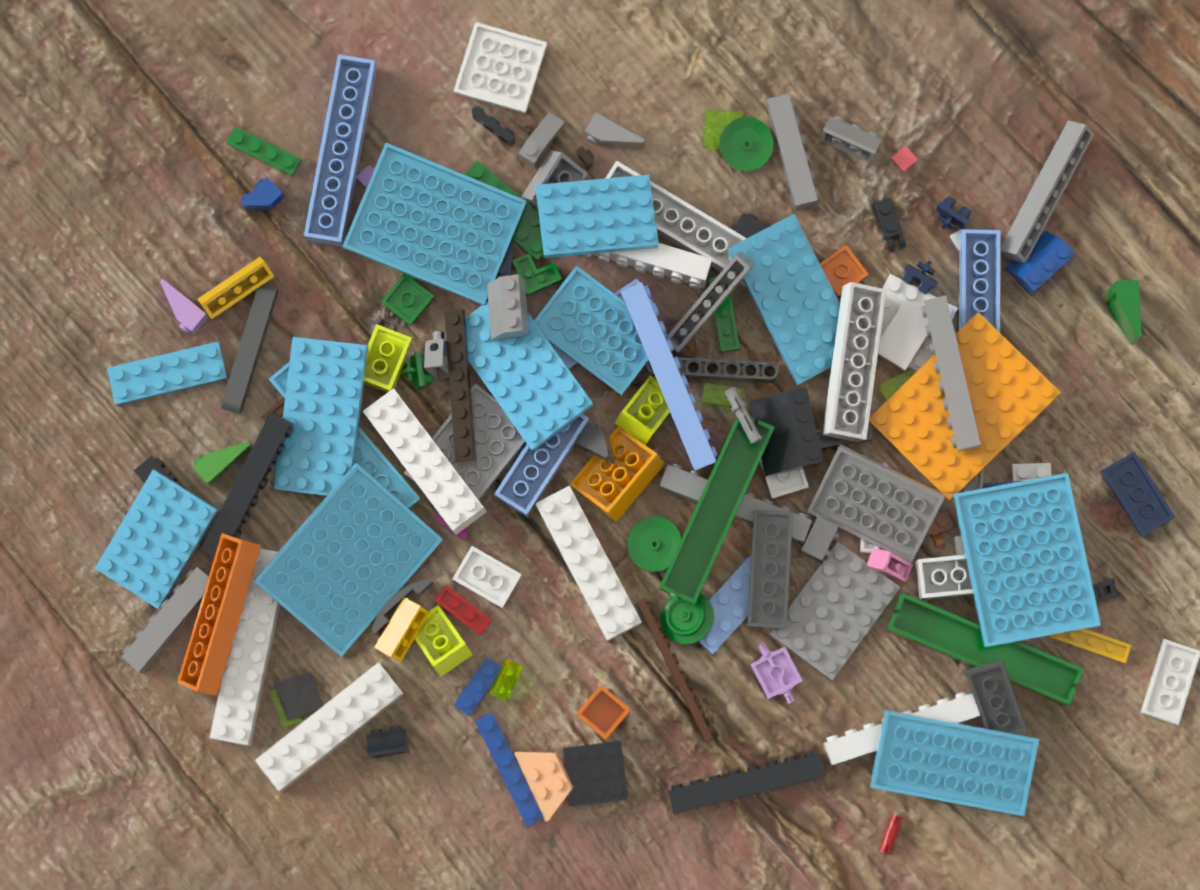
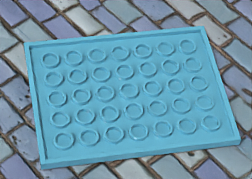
[342,143,527,305]
[253,463,443,657]
[953,473,1101,647]

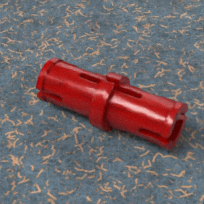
[879,814,903,855]

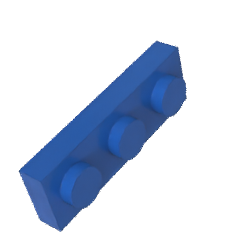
[454,657,503,716]

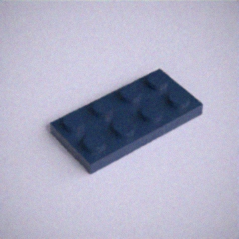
[1100,452,1175,537]

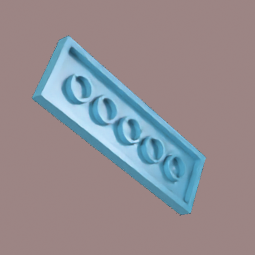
[107,341,228,406]

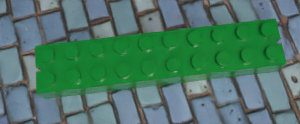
[659,416,775,606]
[886,593,1084,706]

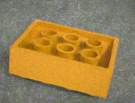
[569,427,665,522]

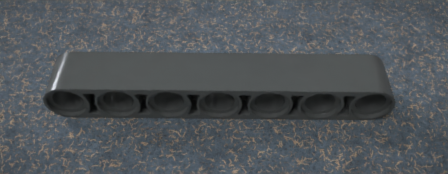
[221,285,278,414]
[646,357,779,383]

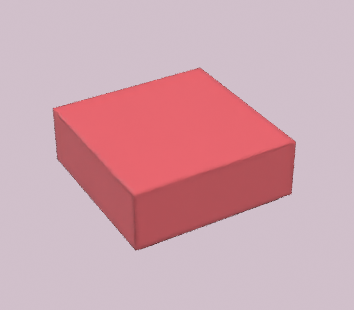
[891,146,918,173]

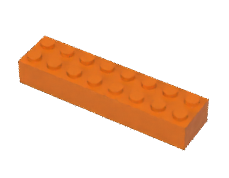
[177,533,261,696]

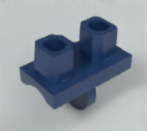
[935,196,971,230]
[903,261,938,295]

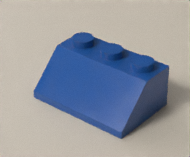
[1005,231,1076,296]

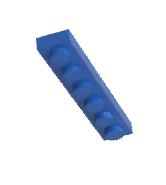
[475,713,544,827]

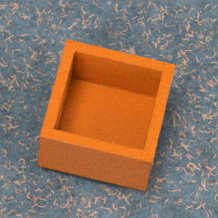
[576,685,631,741]

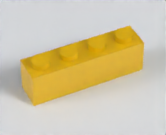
[197,257,275,319]

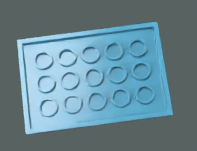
[535,175,659,258]
[534,265,668,396]
[95,470,219,609]

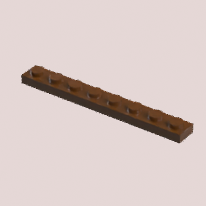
[636,598,714,743]

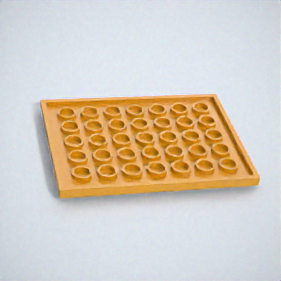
[869,312,1061,502]

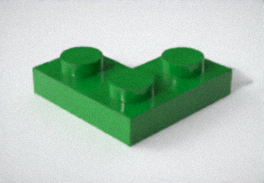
[512,253,562,296]

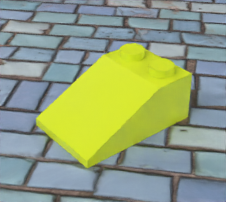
[364,324,412,393]
[615,375,670,445]
[415,605,473,677]

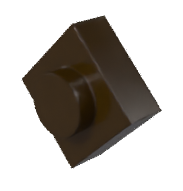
[577,146,594,170]

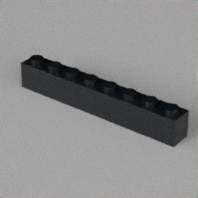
[201,412,294,558]
[668,751,826,814]

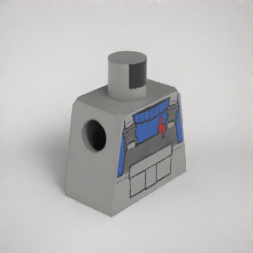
[424,331,449,380]

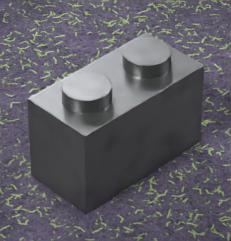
[800,516,840,563]

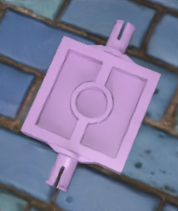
[750,642,803,704]

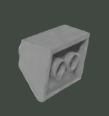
[820,116,882,164]
[521,150,588,209]
[487,274,529,340]

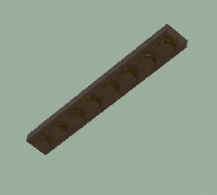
[444,309,476,463]

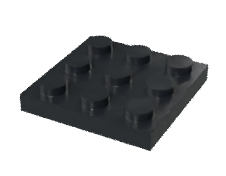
[563,741,628,806]

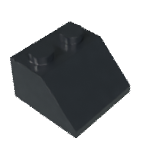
[366,725,410,759]

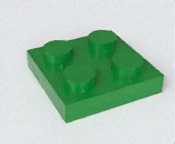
[381,273,434,326]

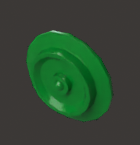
[719,117,774,171]
[627,516,682,572]
[660,593,714,645]

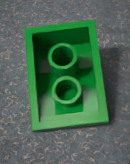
[1106,280,1142,344]

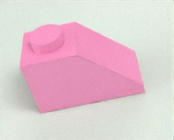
[867,548,913,583]

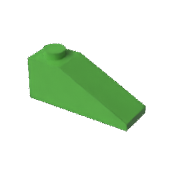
[192,442,252,486]

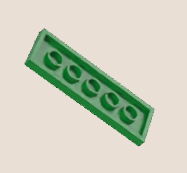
[464,161,544,262]

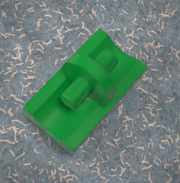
[401,352,434,390]

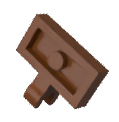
[925,510,954,548]

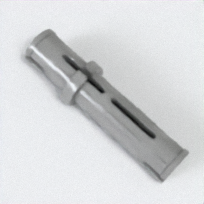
[724,387,762,444]

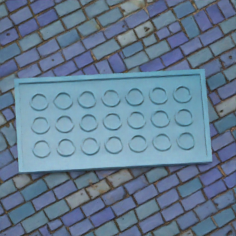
[727,214,840,385]
[465,301,594,451]
[274,337,368,496]
[870,710,1039,816]

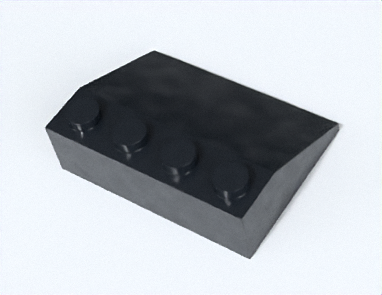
[749,387,823,477]

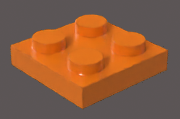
[820,245,869,298]

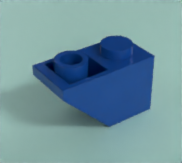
[240,177,285,210]

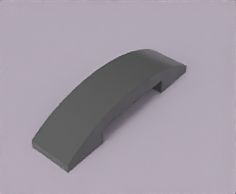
[372,579,433,635]

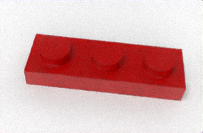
[434,585,492,636]

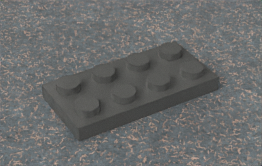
[965,660,1028,735]

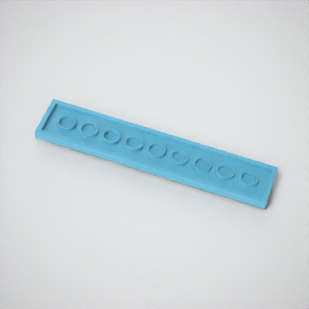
[269,362,421,509]

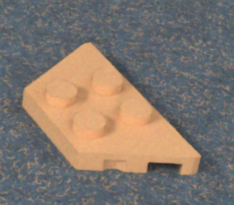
[514,751,574,822]

